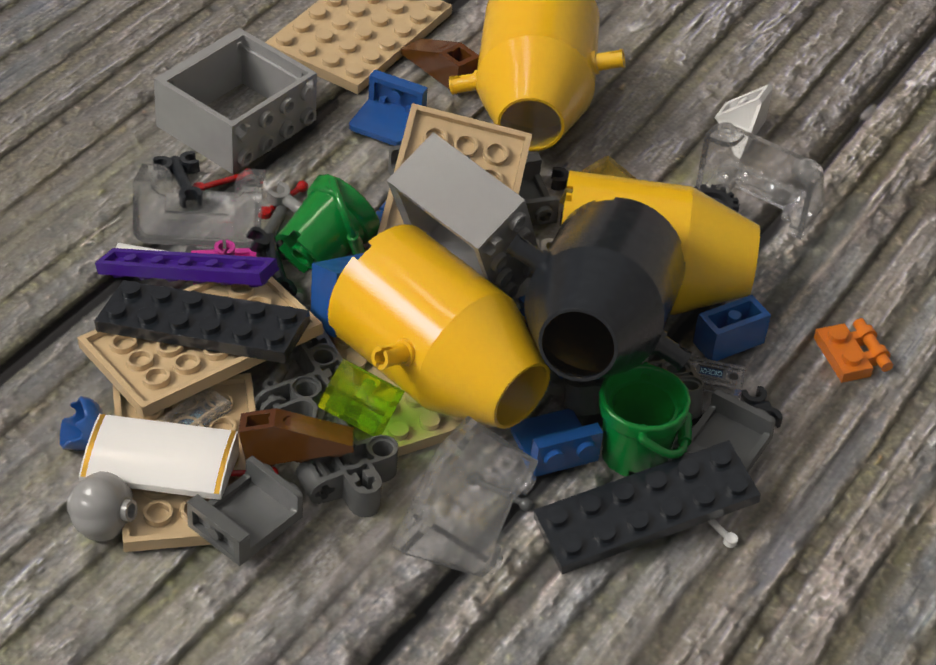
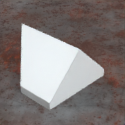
[714,84,773,151]

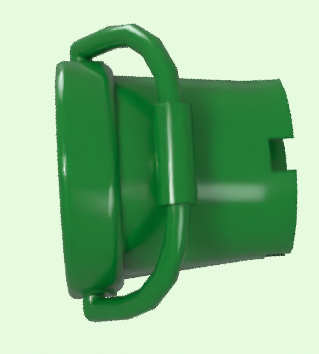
[275,174,380,273]
[599,362,692,477]

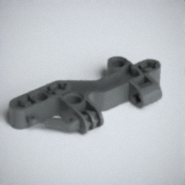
[254,329,399,518]

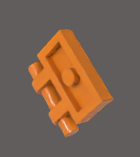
[814,318,894,383]

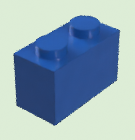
[693,295,771,363]

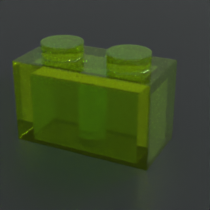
[317,359,405,436]

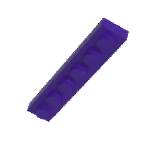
[95,248,279,287]

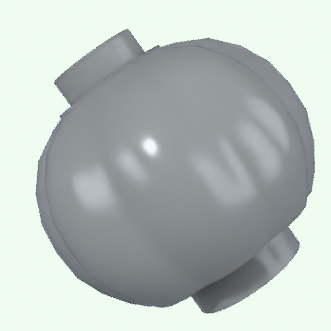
[67,471,138,542]

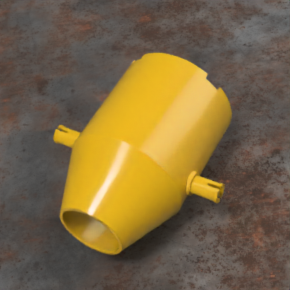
[449,0,626,151]
[561,170,760,315]
[328,224,550,429]

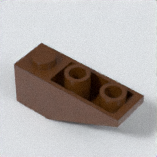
[400,38,479,95]
[238,408,355,466]

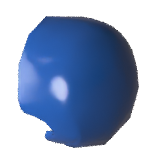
[60,396,103,451]

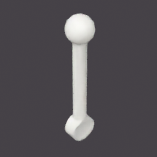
[707,519,738,548]

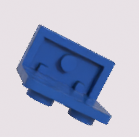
[349,70,428,146]
[510,409,603,477]

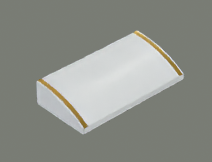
[79,414,239,500]

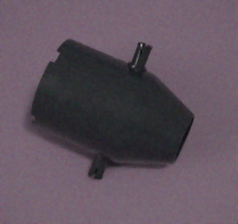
[505,197,692,382]

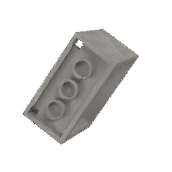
[154,28,317,174]
[387,132,539,299]

